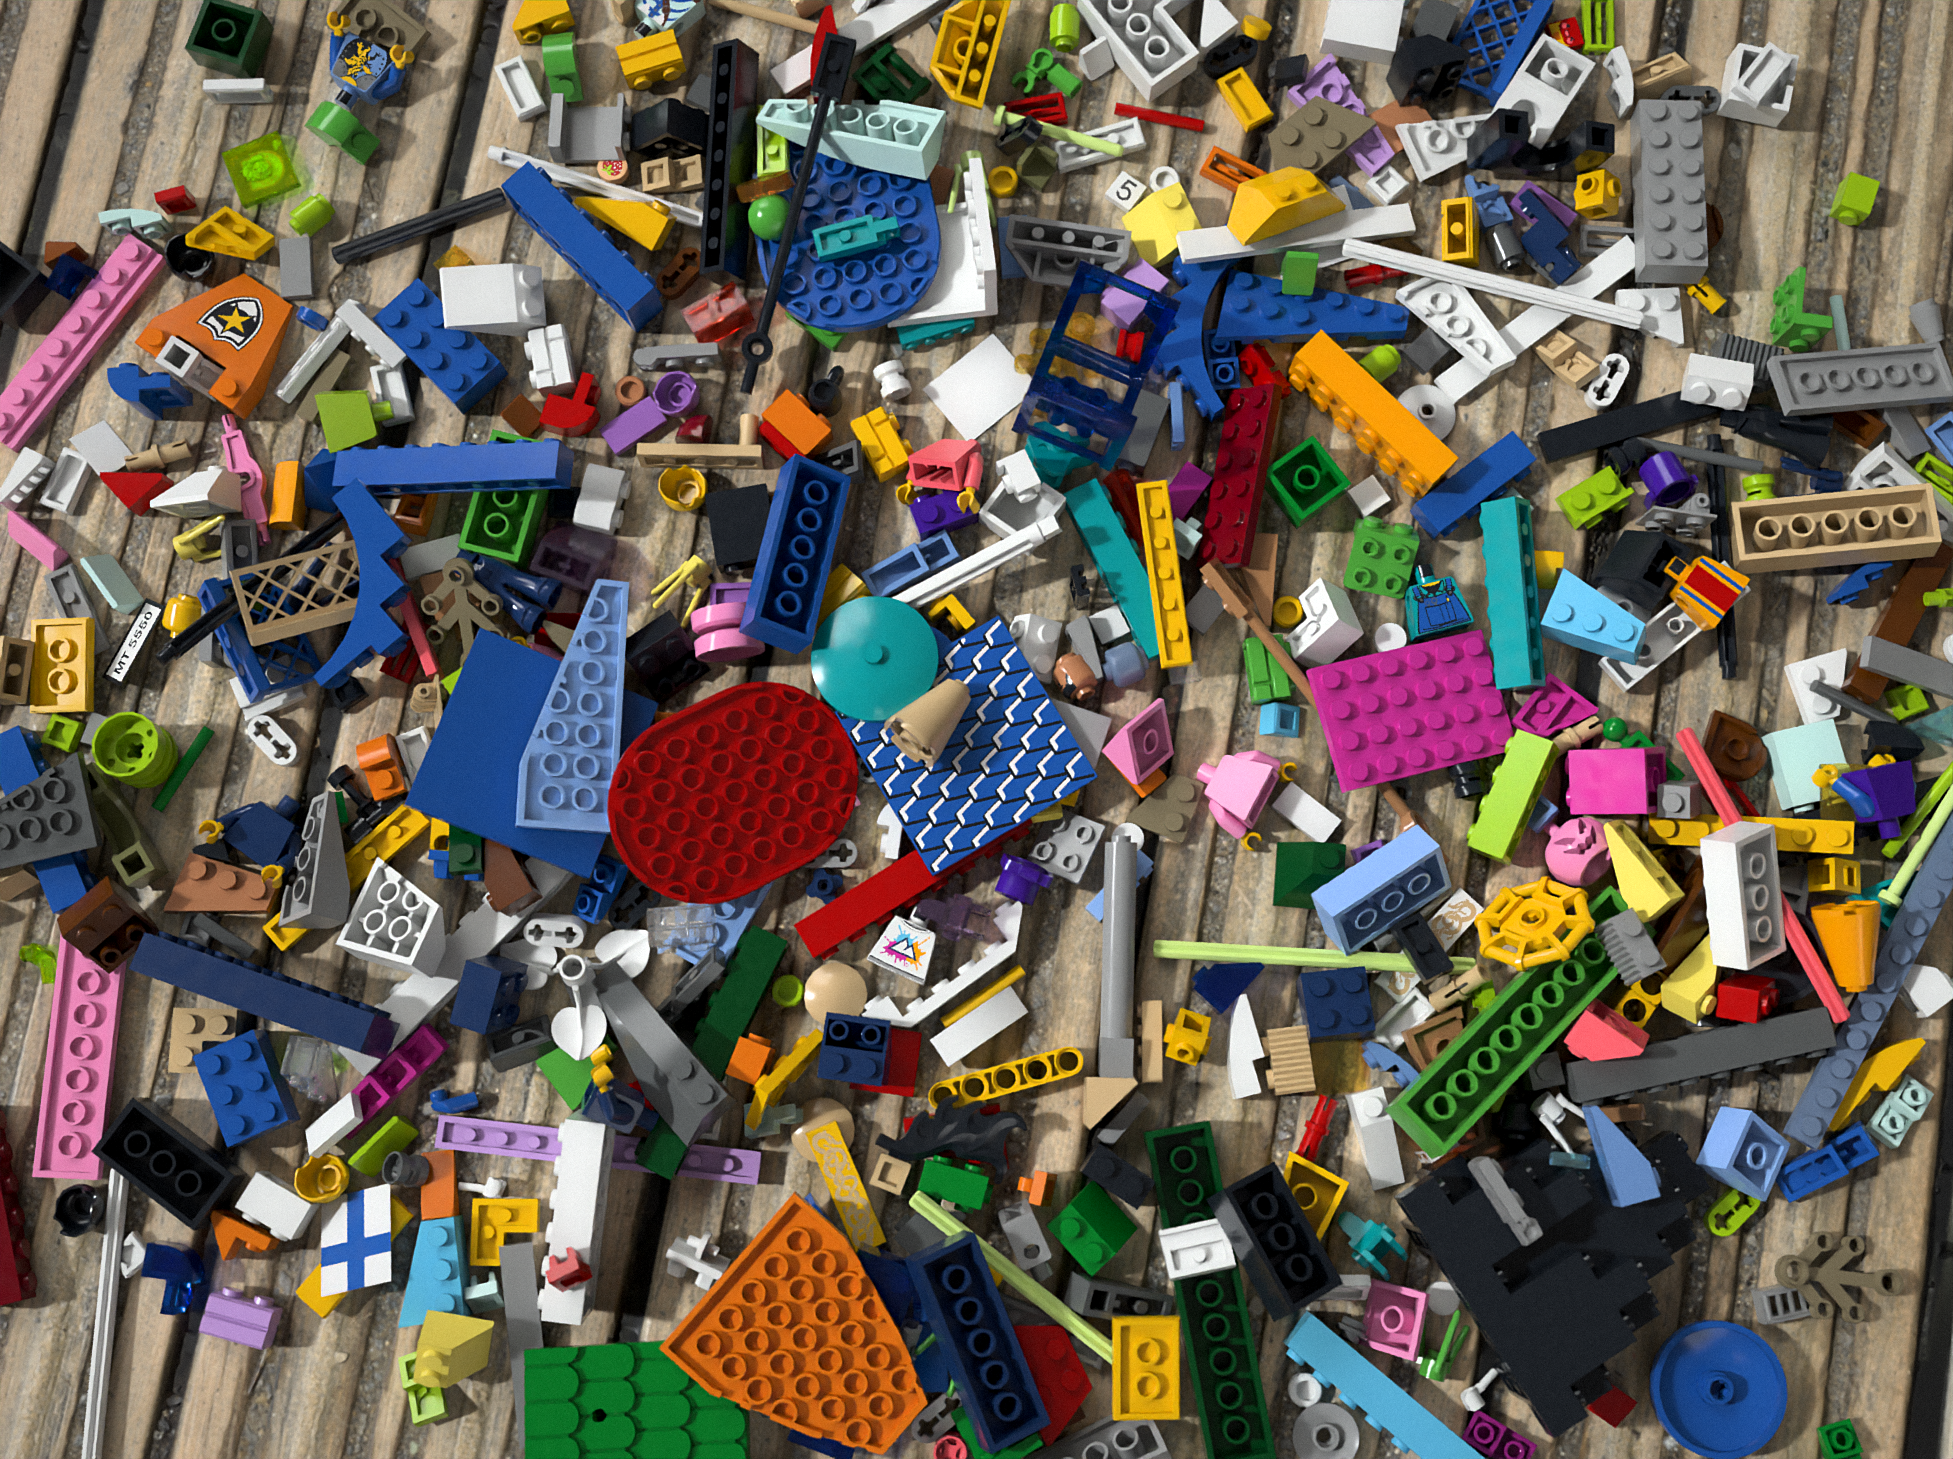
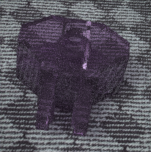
[916,893,992,942]

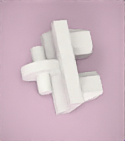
[665,1231,731,1291]

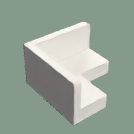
[1285,577,1364,668]

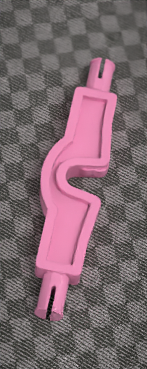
[221,414,272,546]

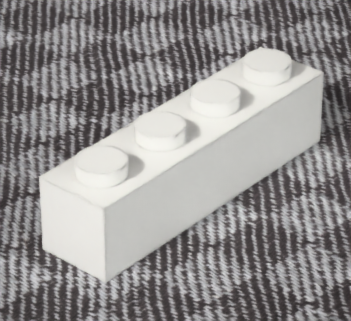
[335,299,407,371]

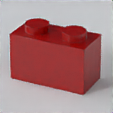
[1716,972,1780,1024]

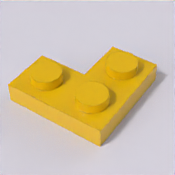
[470,1198,541,1266]

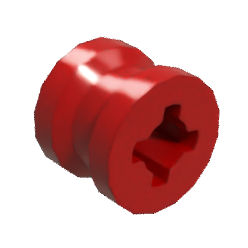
[1115,328,1145,363]

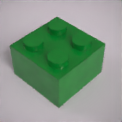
[1264,435,1352,529]

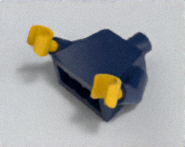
[198,794,303,888]
[581,1044,659,1134]

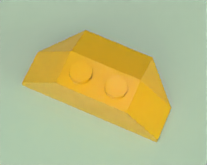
[929,0,1011,110]
[1227,166,1346,247]

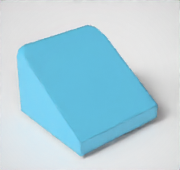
[1259,702,1300,738]

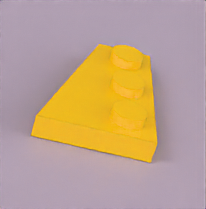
[744,1028,823,1131]

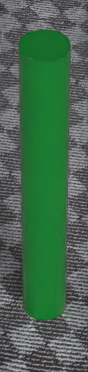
[151,726,215,812]

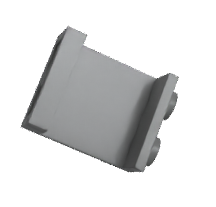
[548,93,633,163]

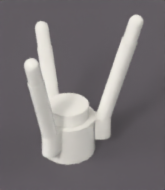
[1530,1092,1585,1159]

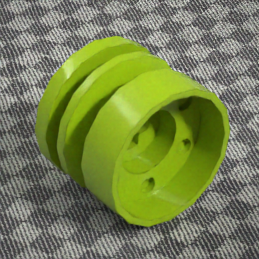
[92,712,178,789]

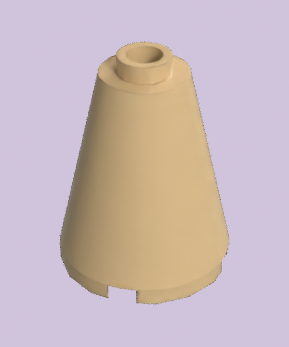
[884,679,971,768]

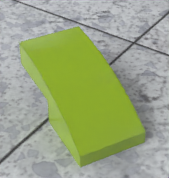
[398,1351,449,1428]

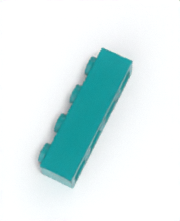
[896,317,975,351]

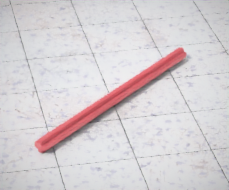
[1676,727,1850,1023]

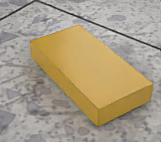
[1215,66,1273,133]

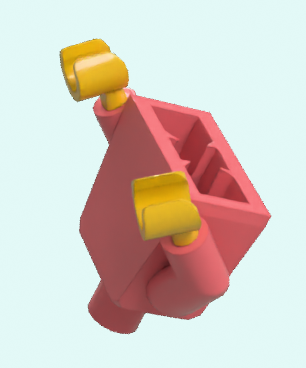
[896,439,984,514]

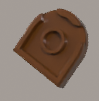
[1701,709,1767,782]

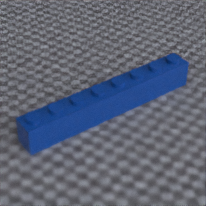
[332,438,574,496]

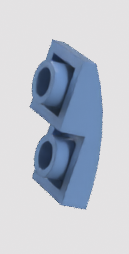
[1360,1041,1419,1089]

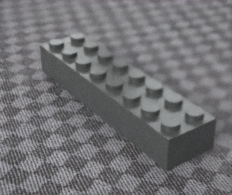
[1559,1007,1837,1107]

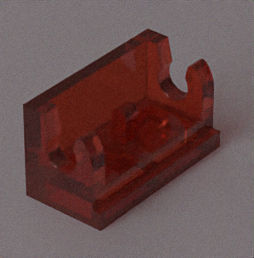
[680,281,755,343]

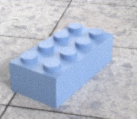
[1311,825,1452,956]

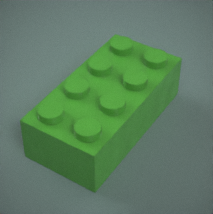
[457,429,550,571]

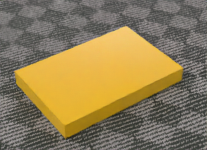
[30,617,95,714]
[1112,1315,1180,1421]

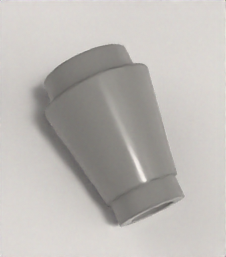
[1908,297,1945,343]

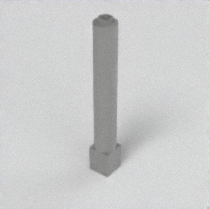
[1098,835,1137,1078]

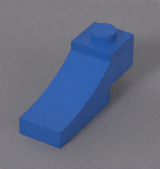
[1775,1120,1880,1203]

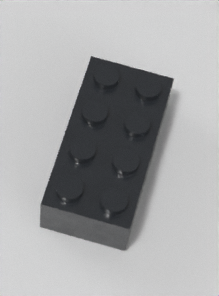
[91,1097,248,1230]
[1206,1161,1343,1322]

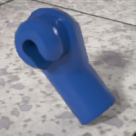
[430,1089,478,1114]

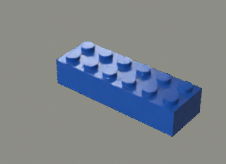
[501,161,663,333]
[739,453,852,655]

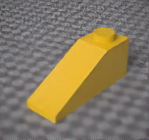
[574,196,677,251]

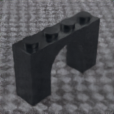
[1467,108,1615,183]

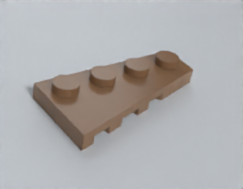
[1401,1006,1486,1153]

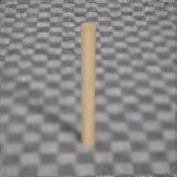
[709,0,818,35]

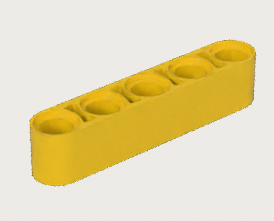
[928,1046,1083,1109]

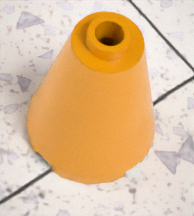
[1811,900,1881,992]

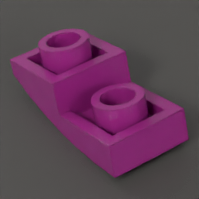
[1461,1410,1537,1459]

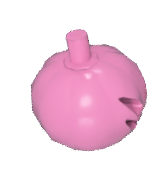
[1544,817,1613,887]

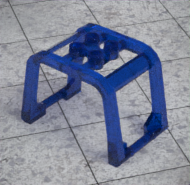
[1011,259,1181,472]

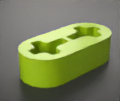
[1703,1187,1760,1237]

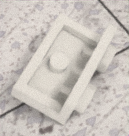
[1009,613,1062,684]

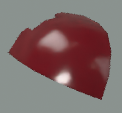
[675,414,713,444]

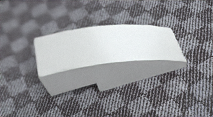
[930,986,1028,1067]
[1226,994,1265,1099]

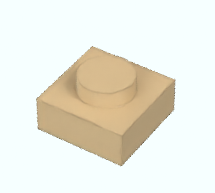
[869,1152,912,1196]

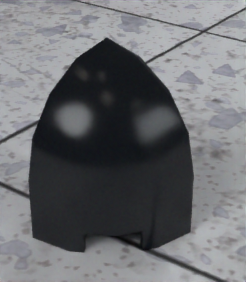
[1861,720,1926,765]

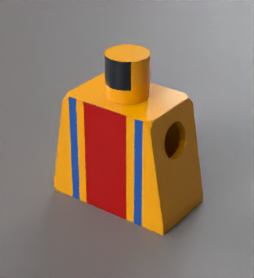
[1664,556,1751,631]

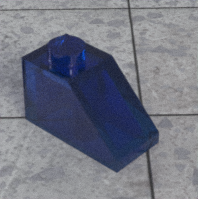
[1190,962,1265,1016]

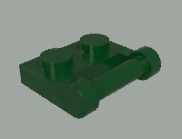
[852,42,933,105]

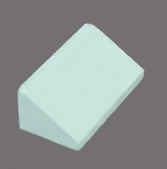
[80,554,144,615]

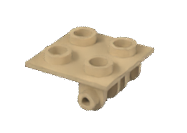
[410,674,447,731]

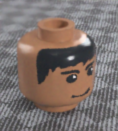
[1052,653,1098,701]

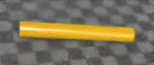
[940,964,1026,1028]

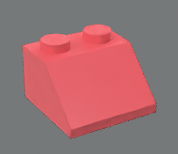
[1563,997,1650,1061]

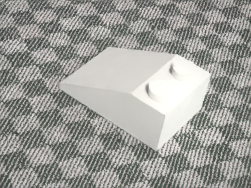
[439,263,547,337]

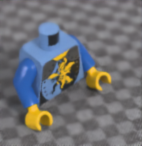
[327,11,415,111]

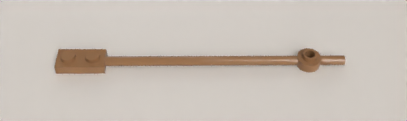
[1199,557,1450,865]

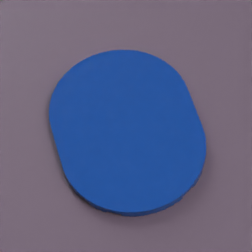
[750,140,942,333]

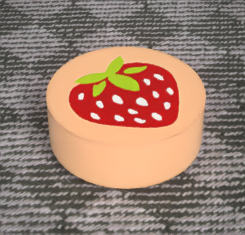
[597,160,629,185]

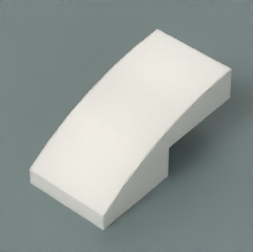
[1603,45,1634,120]

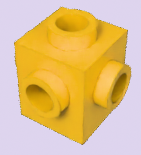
[1574,168,1622,220]
[1163,1007,1212,1066]

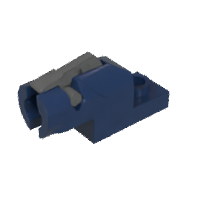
[1518,188,1582,286]

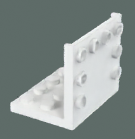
[888,158,998,328]

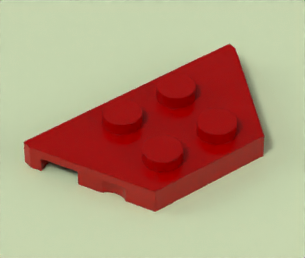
[1012,1324,1093,1447]

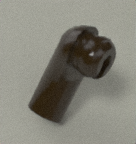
[1379,237,1424,256]

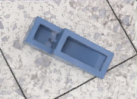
[861,529,964,597]

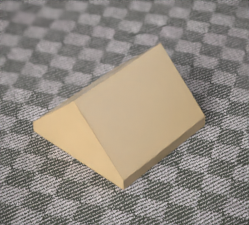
[1083,1077,1138,1129]

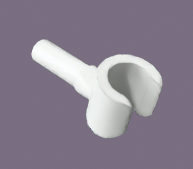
[458,1176,507,1197]
[1461,1368,1498,1411]

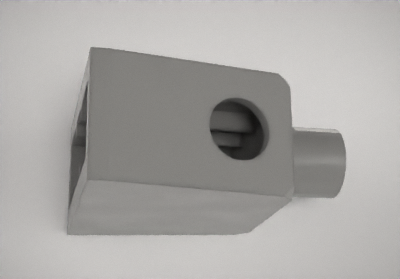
[997,1198,1053,1282]

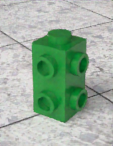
[917,1155,994,1214]

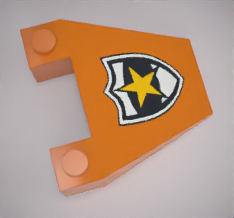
[134,273,294,420]

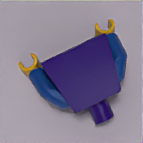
[1811,754,1917,839]

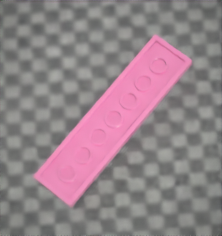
[32,935,127,1180]

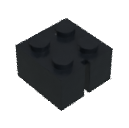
[0,241,56,331]

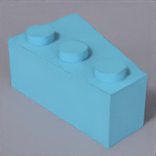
[1541,568,1647,665]
[398,1215,474,1328]

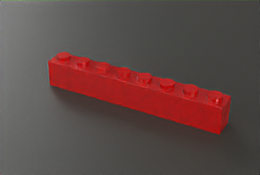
[794,819,1033,961]

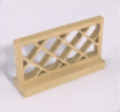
[229,540,360,646]

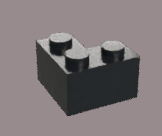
[630,98,709,160]

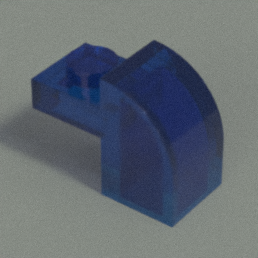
[141,1240,205,1316]

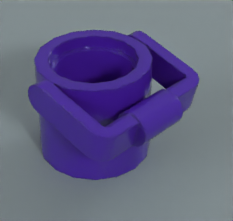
[1639,451,1699,511]
[994,853,1054,906]

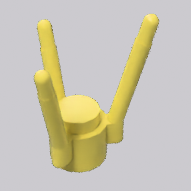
[173,513,227,563]
[651,555,712,629]

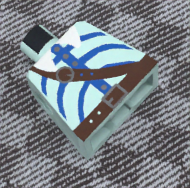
[634,0,706,39]

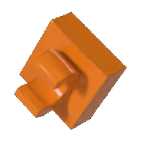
[1017,1170,1058,1207]

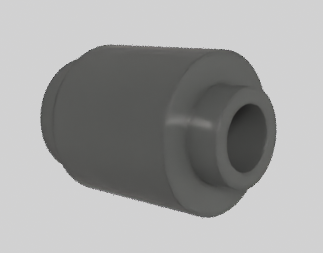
[1485,223,1525,272]

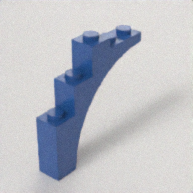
[1148,223,1244,423]
[313,478,413,689]

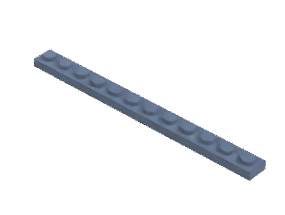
[1783,810,1953,1149]

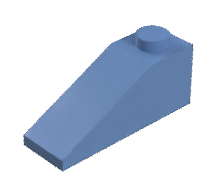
[1581,1105,1661,1207]

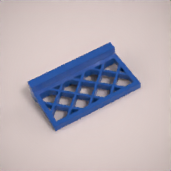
[1451,0,1555,107]
[197,570,322,704]

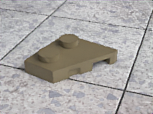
[1125,773,1205,844]

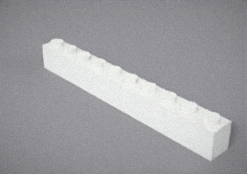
[338,847,603,1077]

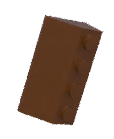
[1652,854,1709,979]

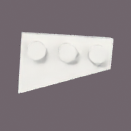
[1395,113,1491,182]

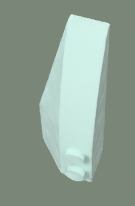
[756,99,946,180]

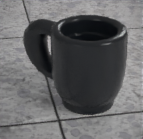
[808,365,844,418]

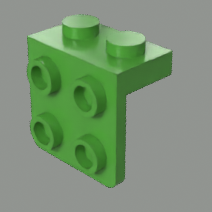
[1770,266,1833,352]
[1343,516,1420,599]

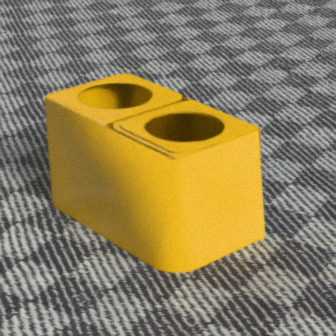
[1606,971,1668,1029]

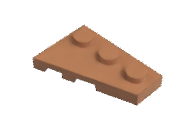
[163,852,282,914]

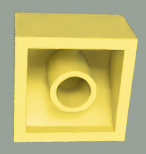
[1122,182,1202,269]
[413,1310,494,1388]

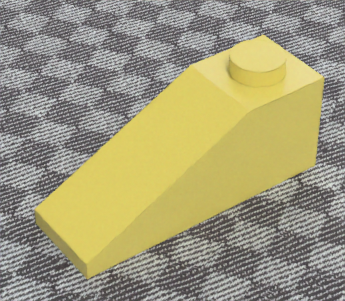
[1603,819,1685,923]
[1661,933,1721,1024]

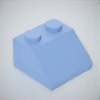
[1696,1106,1791,1202]

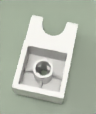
[1489,33,1596,149]

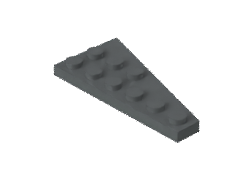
[0,751,103,870]

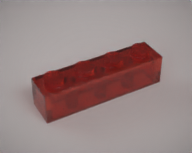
[1102,469,1144,548]

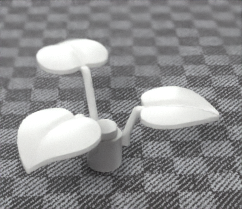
[500,929,652,1061]

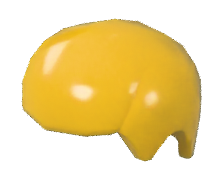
[658,465,708,512]
[294,1153,350,1203]

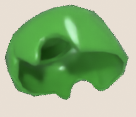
[748,193,790,241]

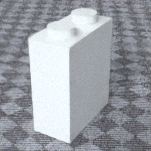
[1319,0,1408,66]

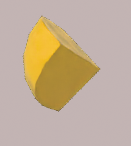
[1534,550,1564,590]

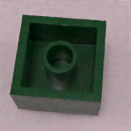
[185,0,274,79]

